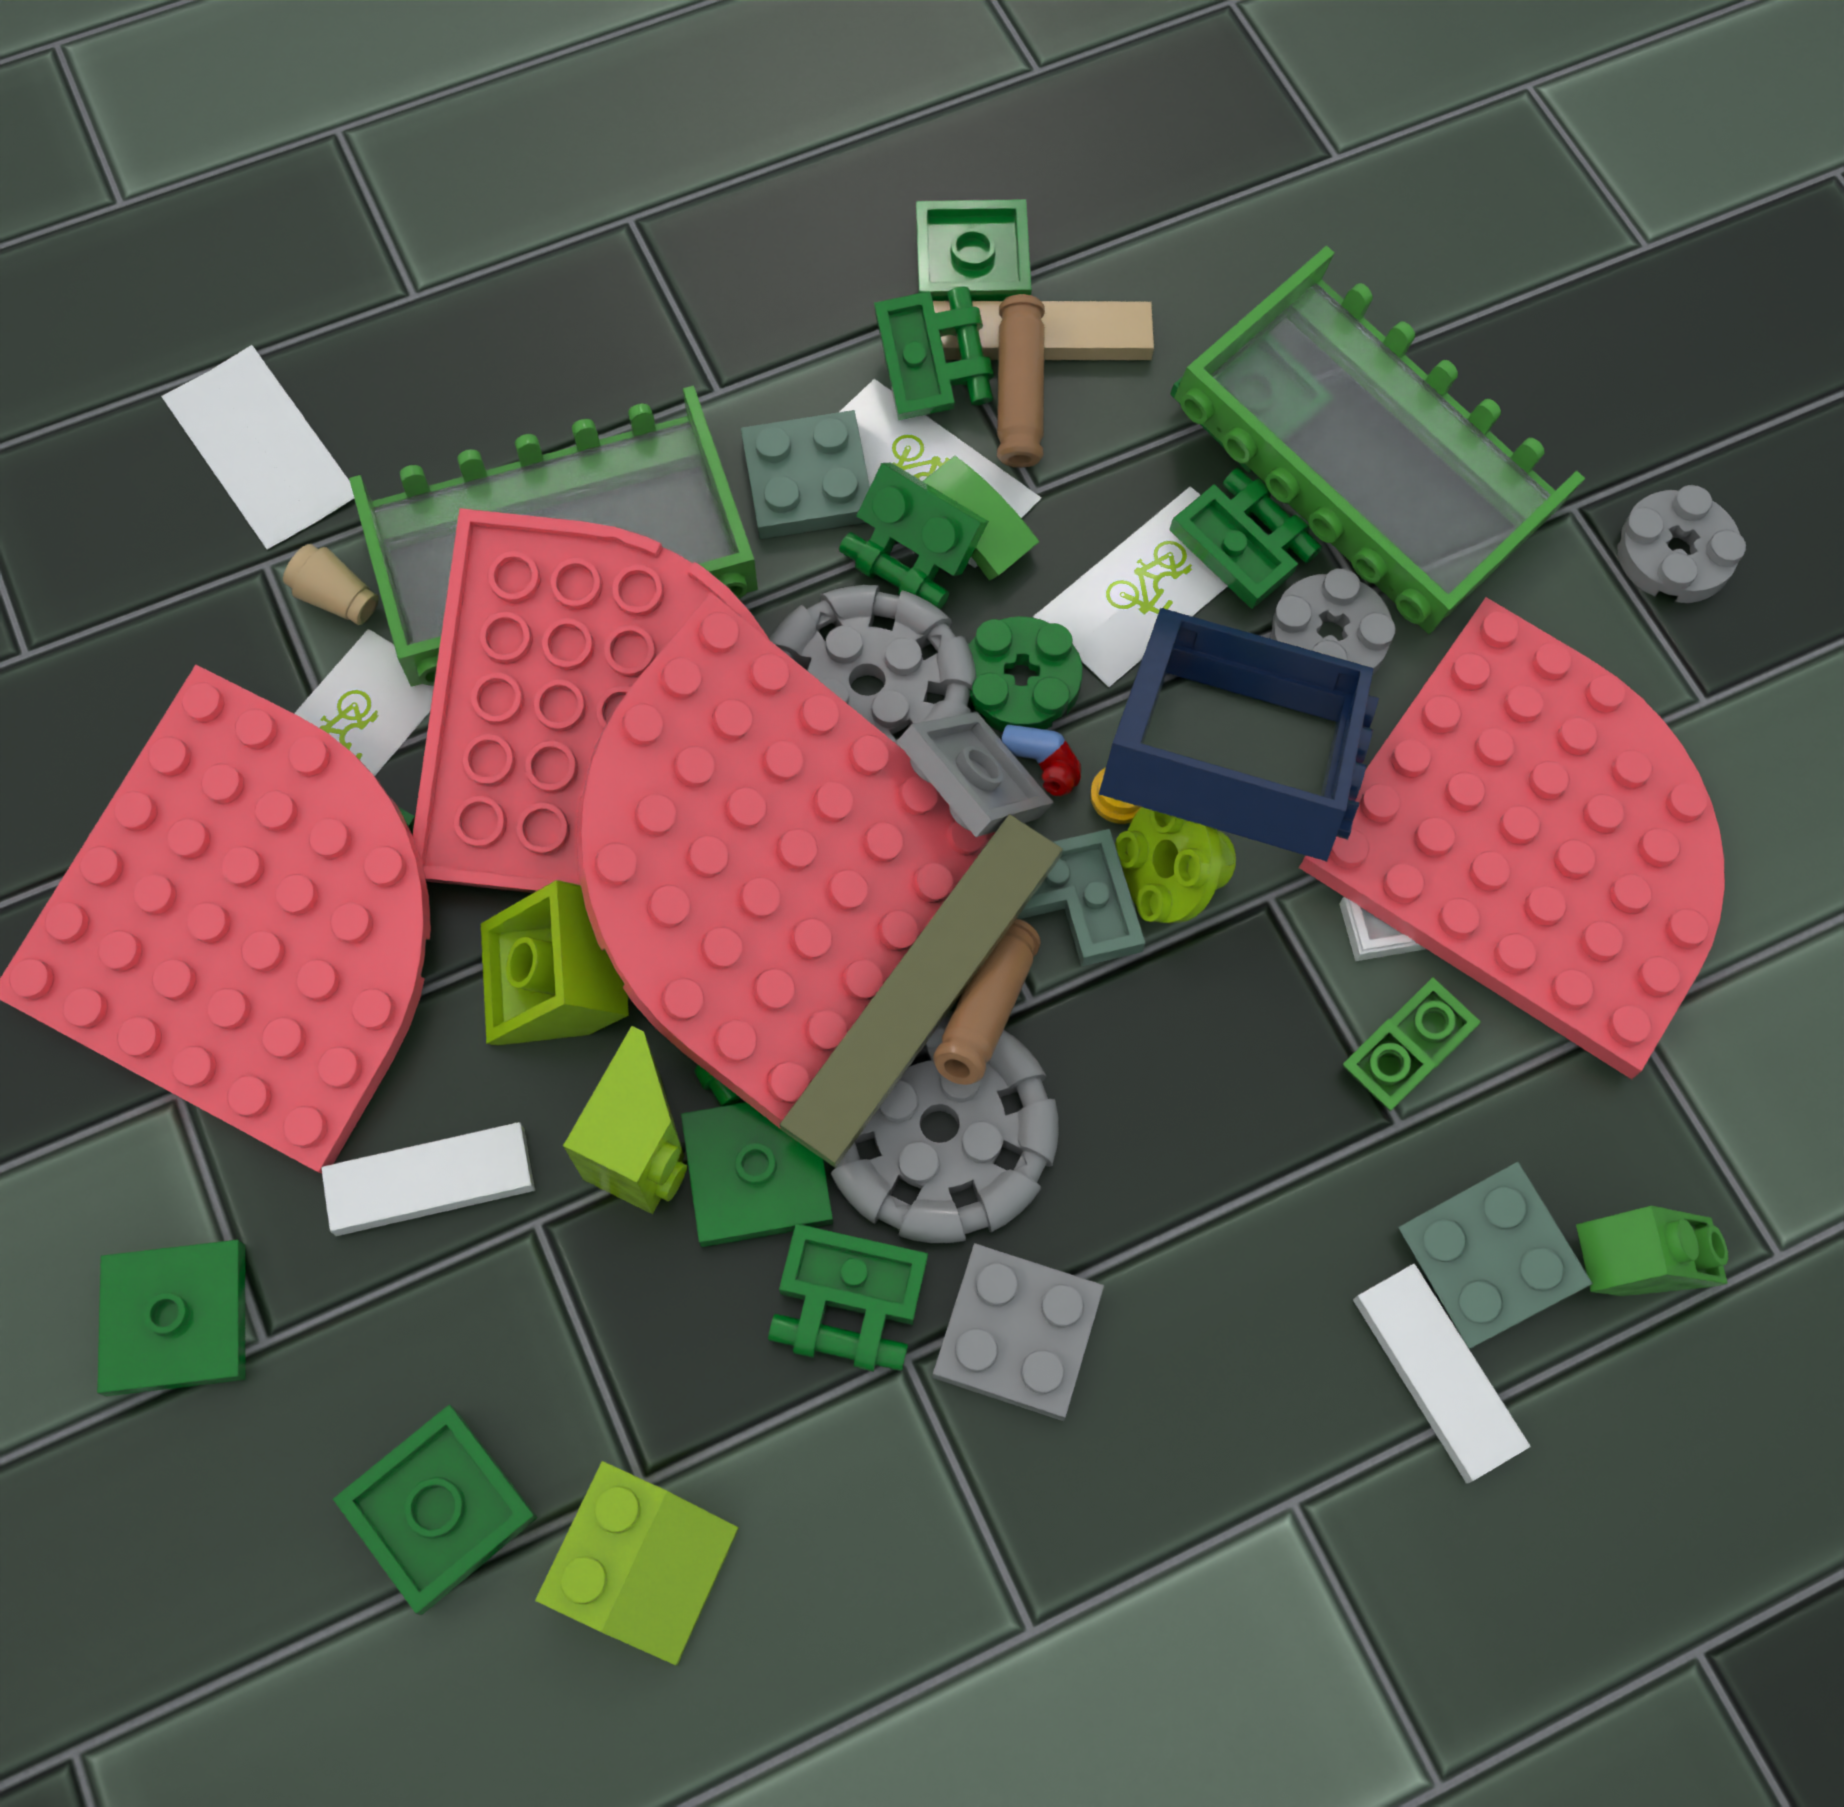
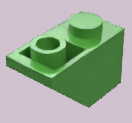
[1576,1206,1728,1296]

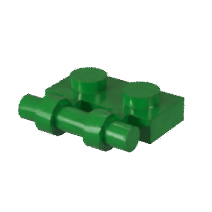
[874,286,994,421]
[839,462,989,610]
[1169,468,1323,609]
[768,1223,928,1372]

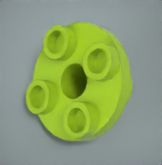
[1115,807,1236,923]

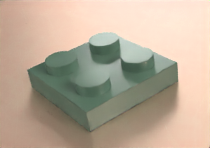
[741,410,870,540]
[1398,1162,1593,1349]

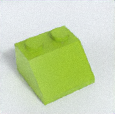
[481,880,629,1046]
[563,1026,687,1214]
[535,1461,739,1666]

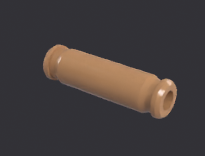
[997,294,1045,468]
[933,918,1041,1085]

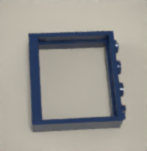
[1099,608,1379,862]

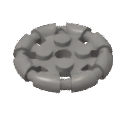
[769,585,977,747]
[831,1011,1059,1243]

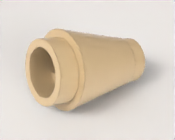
[283,544,379,625]

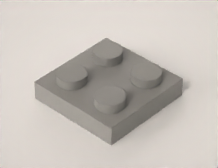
[897,712,1054,837]
[932,1243,1104,1421]

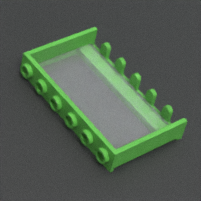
[1174,245,1585,635]
[349,386,758,687]

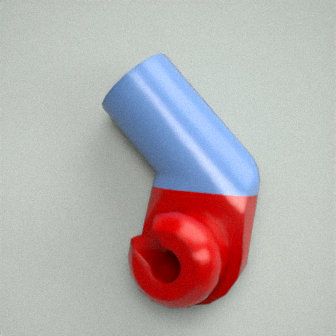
[1002,725,1082,796]

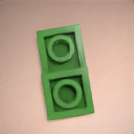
[923,456,1040,581]
[1342,977,1481,1112]

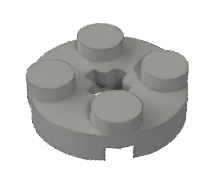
[1618,485,1746,603]
[1270,568,1395,676]

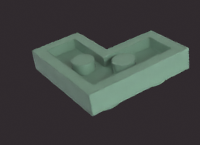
[1017,829,1146,966]

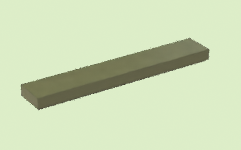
[780,814,1063,1168]

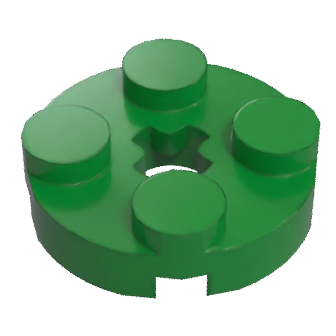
[968,616,1082,732]

